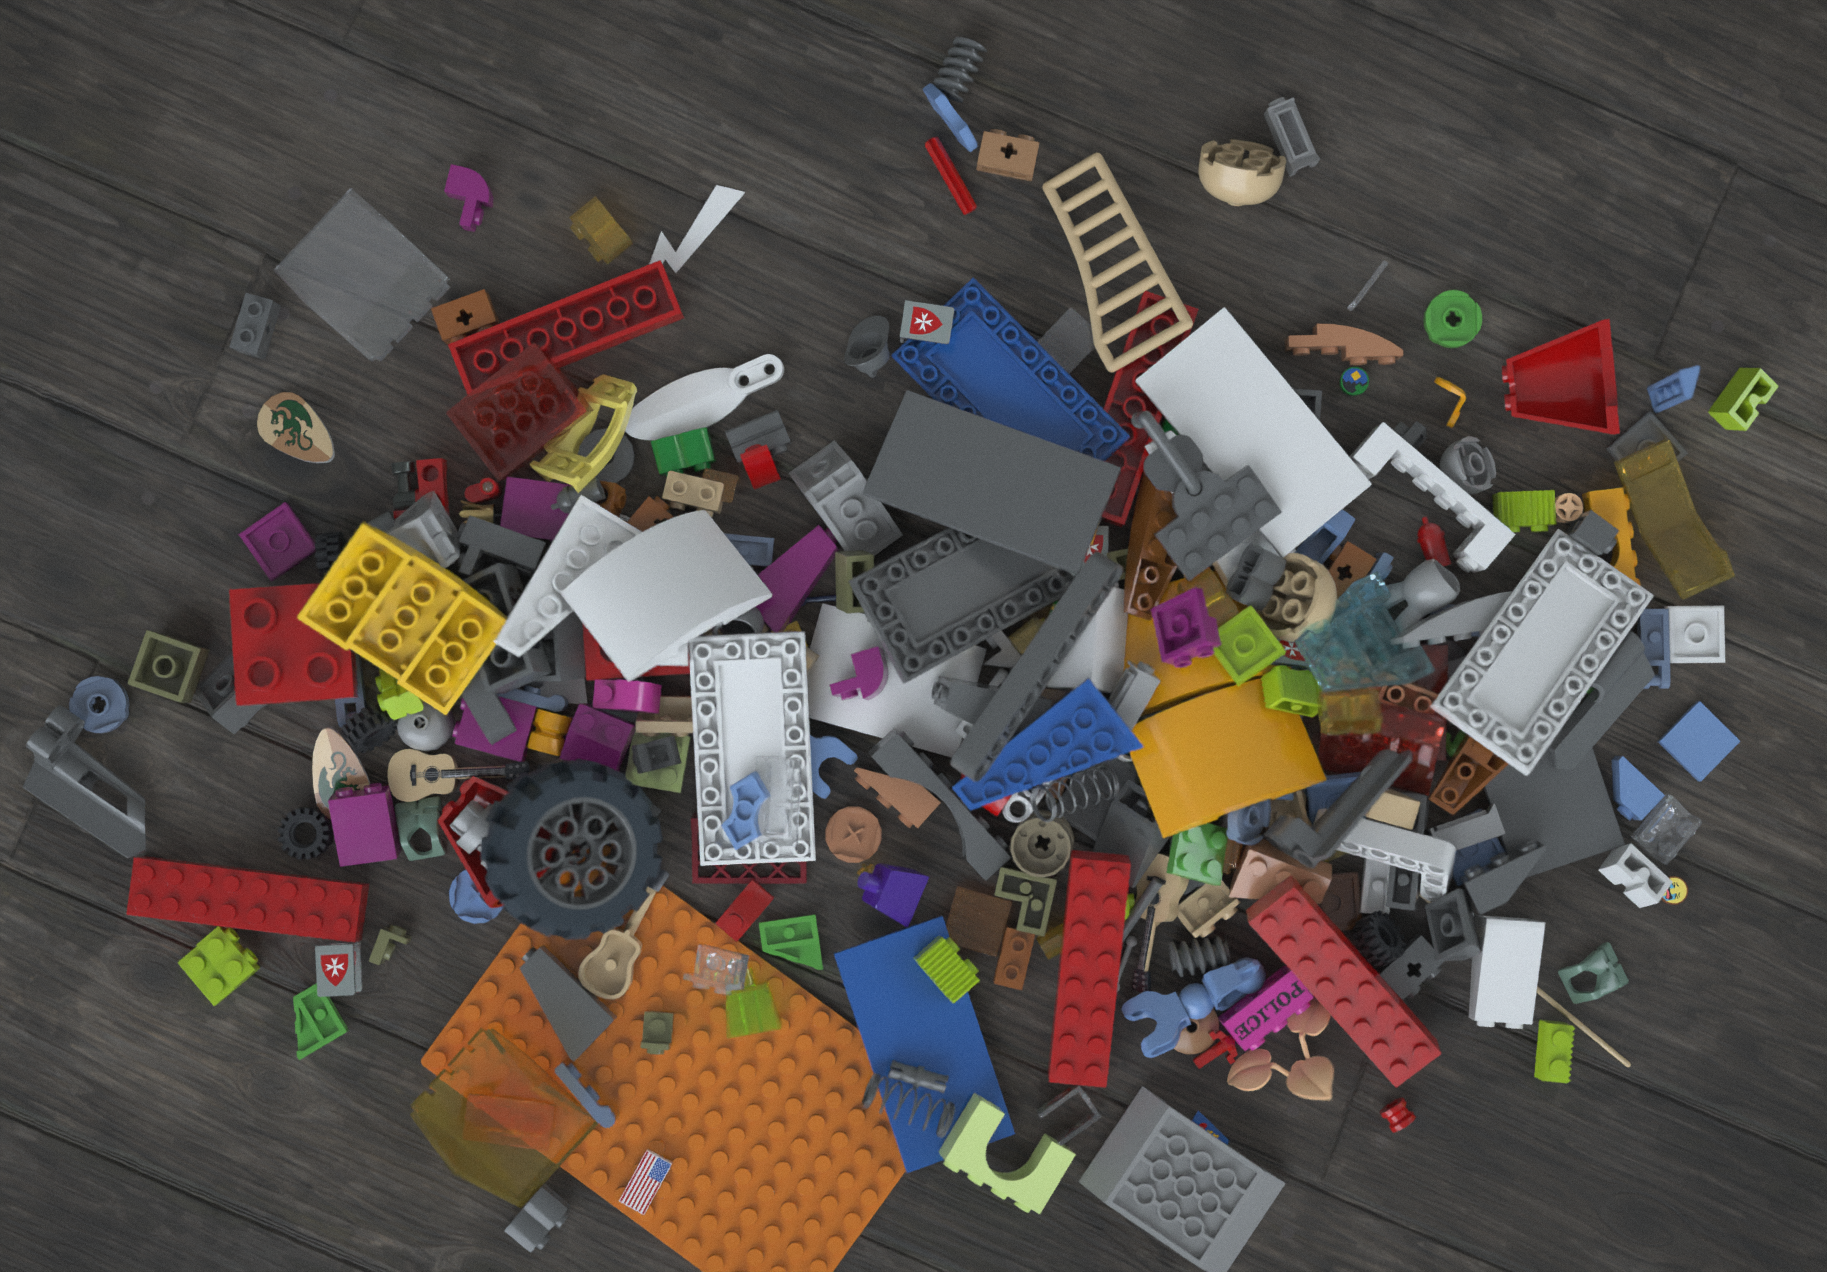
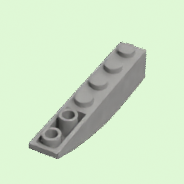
[1390,591,1513,649]

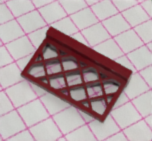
[691,813,807,884]

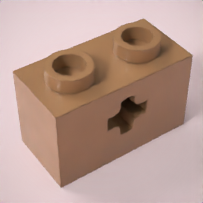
[976,129,1040,182]

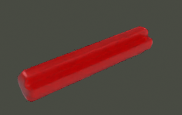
[925,136,976,215]

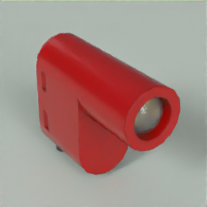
[465,478,503,504]

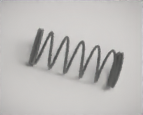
[1030,763,1119,822]
[862,1073,955,1138]

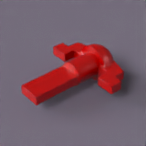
[1193,1030,1238,1069]

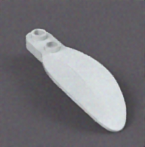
[625,354,784,441]

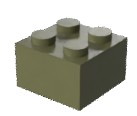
[127,630,210,703]

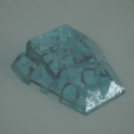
[1294,571,1435,692]

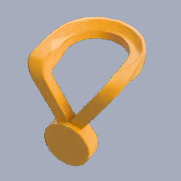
[1434,377,1466,428]

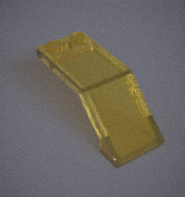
[1614,439,1735,600]

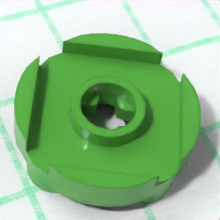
[1423,290,1482,348]

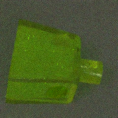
[726,968,783,1039]

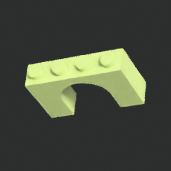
[939,1093,1076,1214]

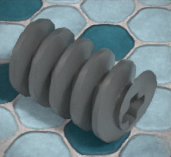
[933,37,987,103]
[1168,936,1230,978]

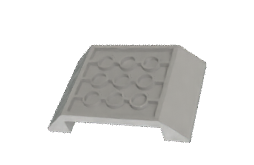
[1079,1086,1286,1272]

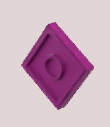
[239,502,316,581]

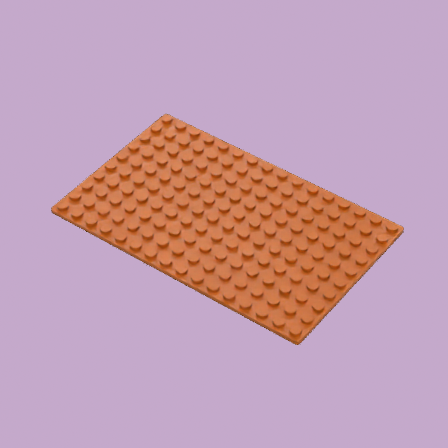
[421,844,906,1272]

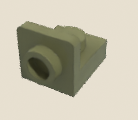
[369,924,412,965]
[640,1011,674,1054]

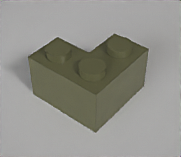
[835,550,874,614]
[994,865,1057,936]

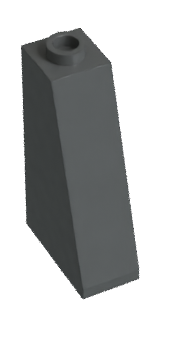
[520,945,617,1062]

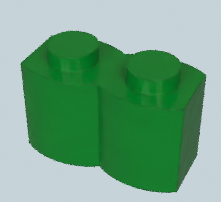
[651,427,716,476]

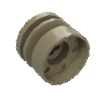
[1010,809,1074,878]

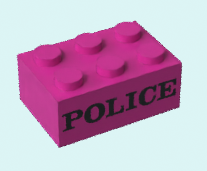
[1218,965,1314,1051]

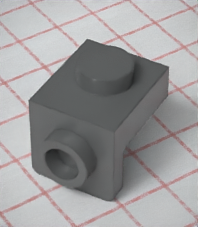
[632,735,681,774]

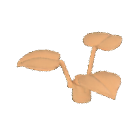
[1227,997,1334,1100]

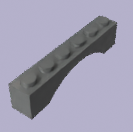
[868,729,1011,881]

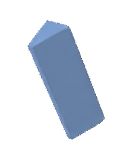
[1647,365,1700,414]

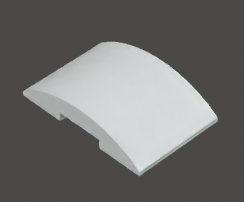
[562,510,772,682]
[807,604,986,757]

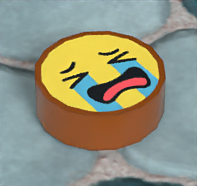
[1661,876,1688,905]

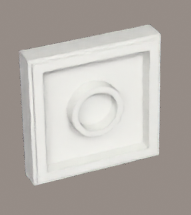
[1664,606,1725,663]

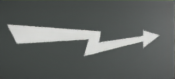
[649,185,745,273]

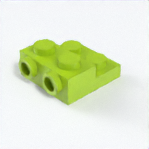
[178,926,260,1006]

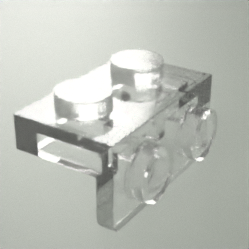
[1631,794,1702,865]
[683,944,749,995]

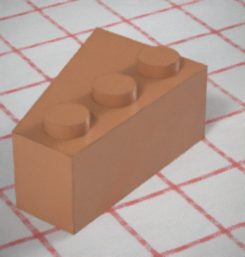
[1229,839,1332,904]

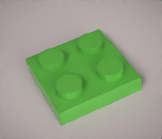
[1166,823,1229,886]

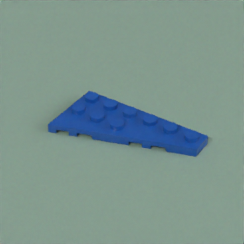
[952,678,1144,810]

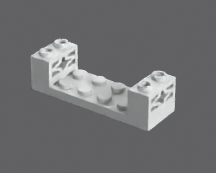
[1350,422,1515,573]

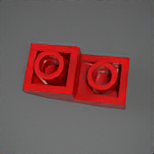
[740,444,781,490]

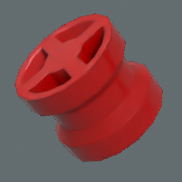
[1379,1097,1416,1133]

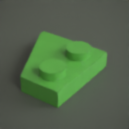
[759,914,824,970]
[293,983,349,1060]

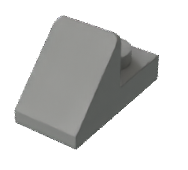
[983,631,1021,669]

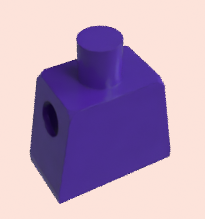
[857,863,929,927]

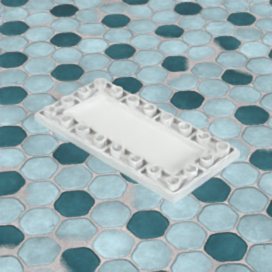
[1135,307,1372,558]
[1430,529,1654,776]
[689,631,816,865]

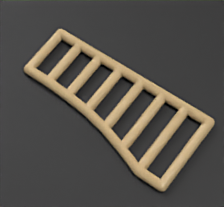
[1042,152,1193,373]

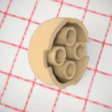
[1198,139,1286,206]
[1254,553,1337,642]

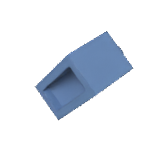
[1294,509,1355,564]
[1612,756,1665,821]

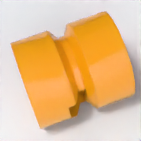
[526,709,573,756]

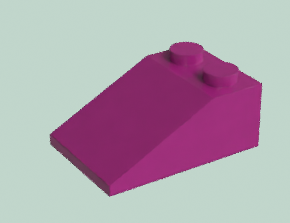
[559,703,636,772]

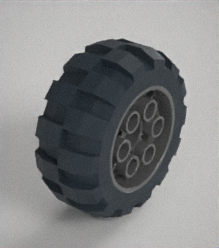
[481,758,663,940]

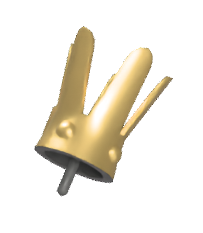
[459,500,502,524]

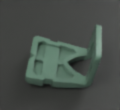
[395,796,446,861]
[1558,942,1629,1004]

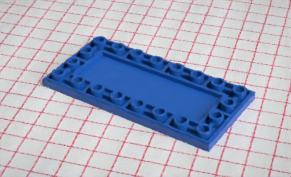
[891,277,1130,462]
[833,916,1015,1173]

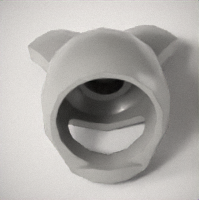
[1371,559,1460,638]

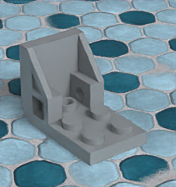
[789,440,903,556]
[384,490,461,568]

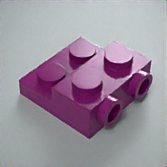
[1151,587,1221,668]

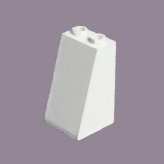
[1046,583,1128,693]
[1469,915,1545,1029]

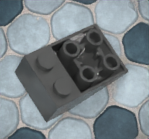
[1093,779,1170,888]
[1460,839,1547,915]

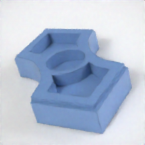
[923,83,978,152]
[721,771,771,850]

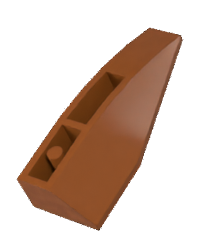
[1124,472,1177,621]
[1428,733,1509,815]

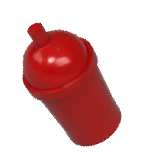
[1416,517,1452,566]

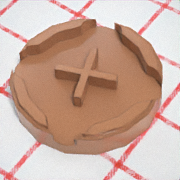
[826,806,882,863]

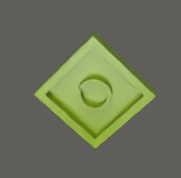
[1214,605,1286,686]

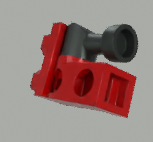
[391,458,450,520]

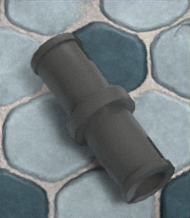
[888,1060,949,1094]

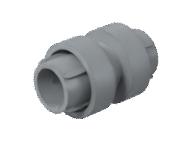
[450,800,493,869]

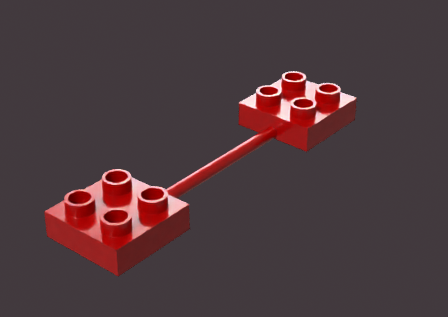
[229,583,699,706]

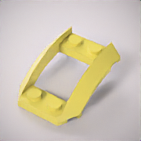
[530,374,637,493]

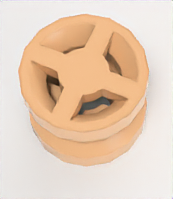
[1555,493,1583,523]

